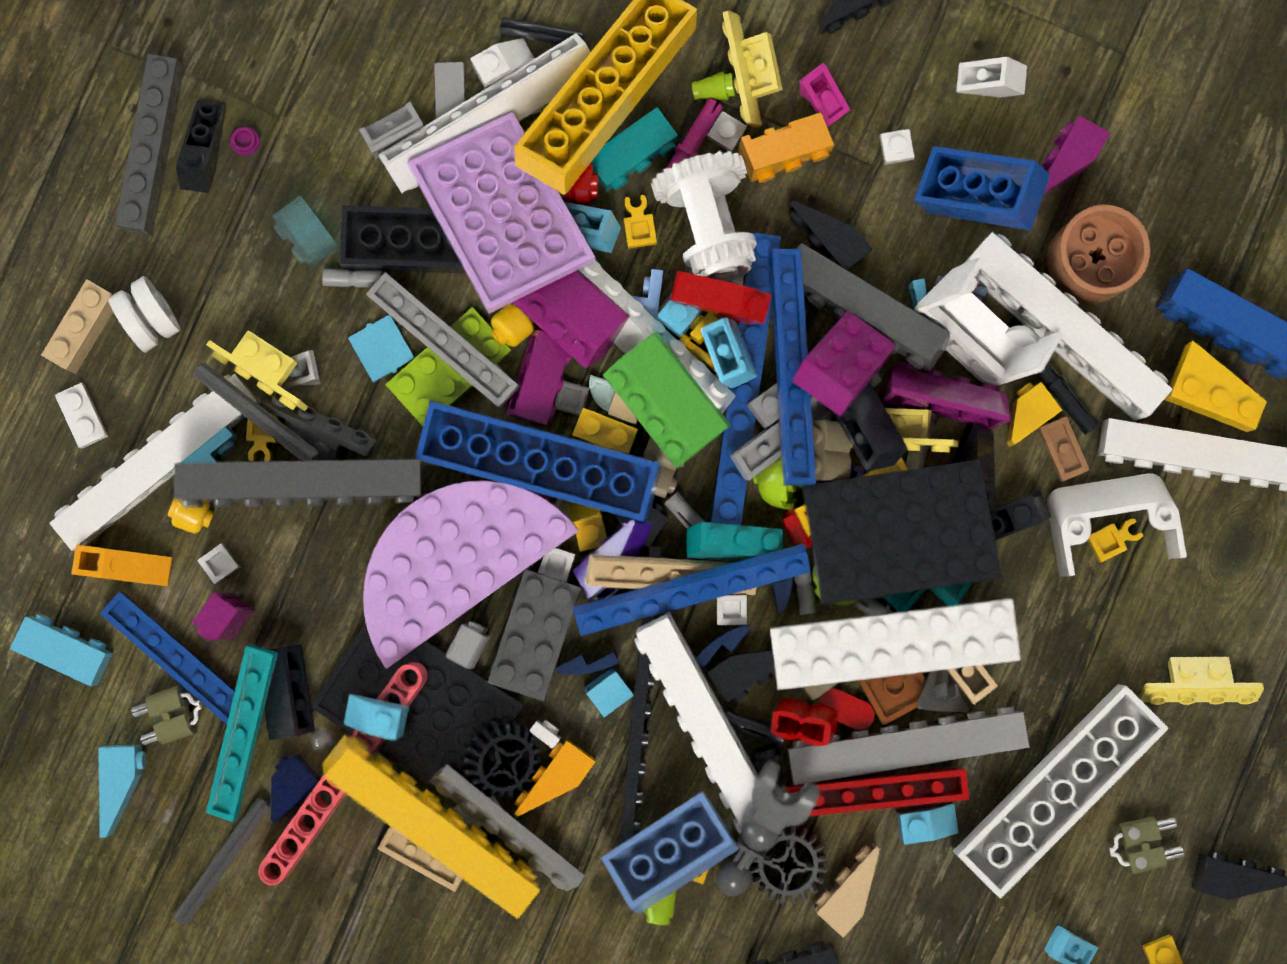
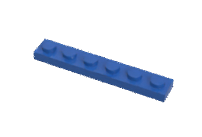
[100,591,235,724]

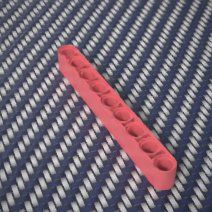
[259,662,428,885]

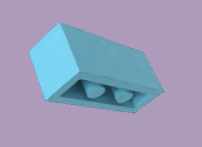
[10,613,113,686]

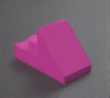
[799,63,850,127]

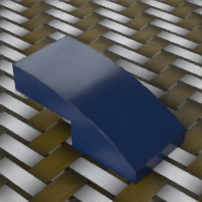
[771,577,793,612]
[695,625,750,668]
[555,652,619,675]

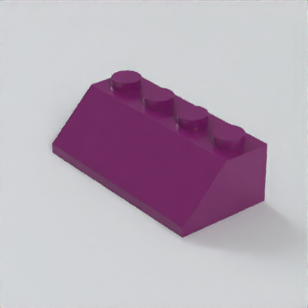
[512,270,630,369]

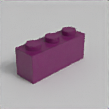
[507,330,572,425]
[192,593,255,642]

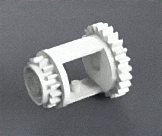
[651,151,757,282]

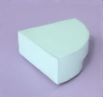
[589,375,615,412]

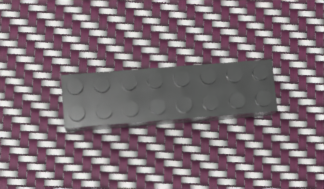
[174,459,421,508]

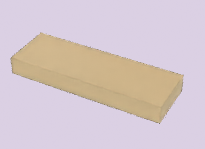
[378,826,462,892]

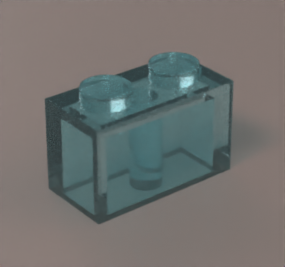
[272,195,339,268]

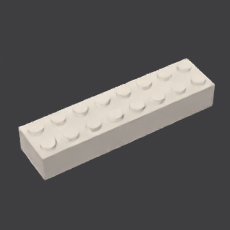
[964,232,1173,421]
[770,598,1020,690]
[953,684,1169,899]

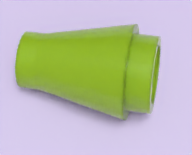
[692,71,736,100]

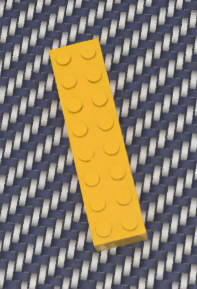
[514,0,697,195]
[322,735,540,919]

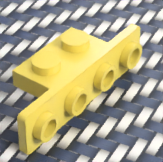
[722,10,783,127]
[206,330,308,411]
[851,408,958,452]
[1140,657,1264,705]

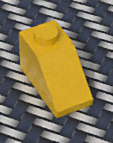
[1006,382,1062,447]

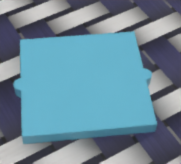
[348,315,415,383]

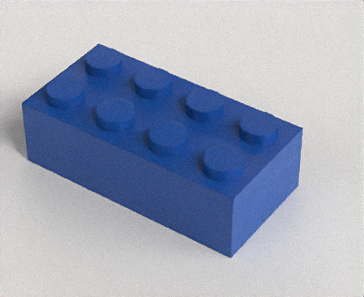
[914,146,1050,231]

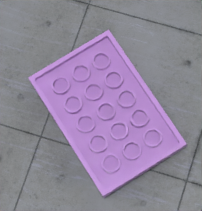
[407,112,595,314]

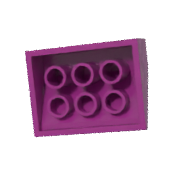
[880,362,1010,430]

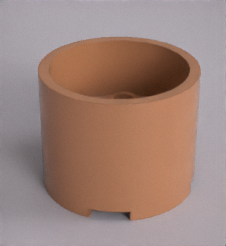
[1046,205,1150,305]

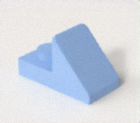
[632,269,663,320]

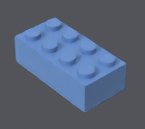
[601,792,740,914]

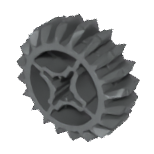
[749,825,828,904]

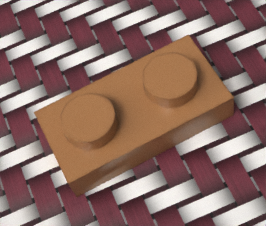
[1037,416,1090,482]

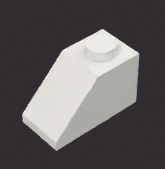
[470,38,535,89]
[956,57,1027,97]

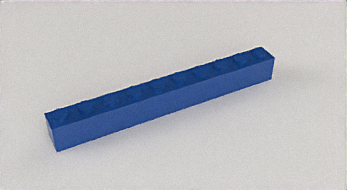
[710,233,781,525]

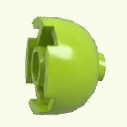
[753,456,803,510]

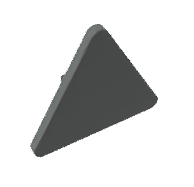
[917,669,969,714]

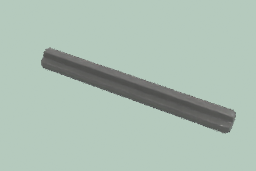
[193,362,318,461]
[174,797,271,925]

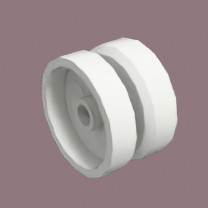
[108,276,181,353]

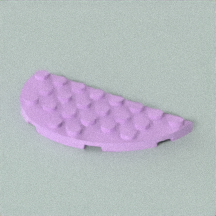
[363,480,579,669]

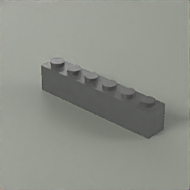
[115,54,185,237]
[797,243,950,372]

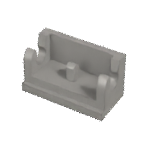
[359,102,424,159]

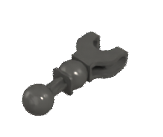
[713,760,820,896]

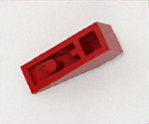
[670,271,771,325]

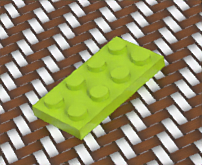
[385,307,512,426]

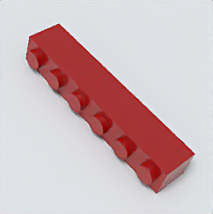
[785,766,969,817]

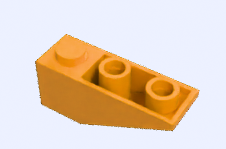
[72,545,173,586]
[514,739,596,816]

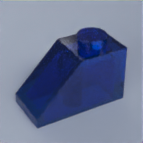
[270,754,321,824]

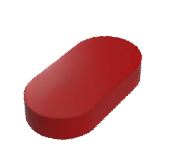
[817,688,875,730]

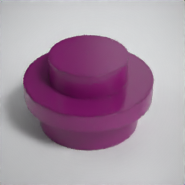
[230,126,260,156]

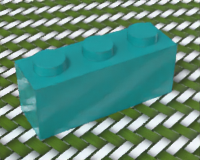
[591,107,678,192]
[687,522,783,562]

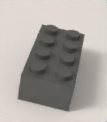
[487,570,582,701]

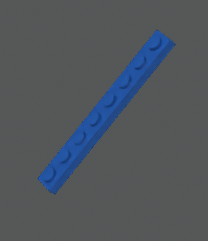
[769,249,816,486]
[572,544,810,636]

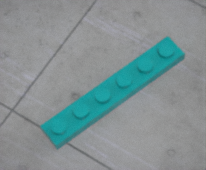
[206,644,278,822]

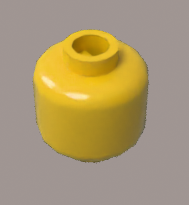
[491,303,534,347]
[168,497,214,534]

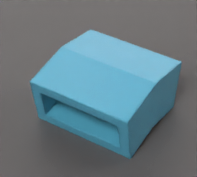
[583,666,634,717]

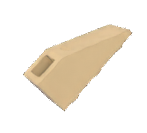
[814,843,880,938]

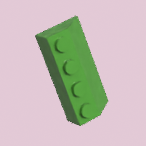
[603,331,731,469]

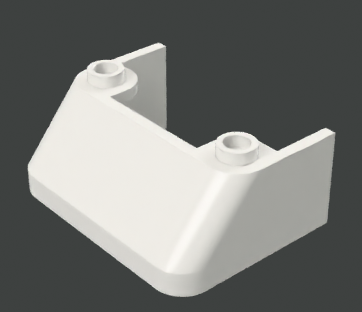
[913,257,1063,386]
[1047,473,1187,577]

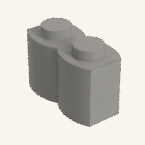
[445,621,490,669]

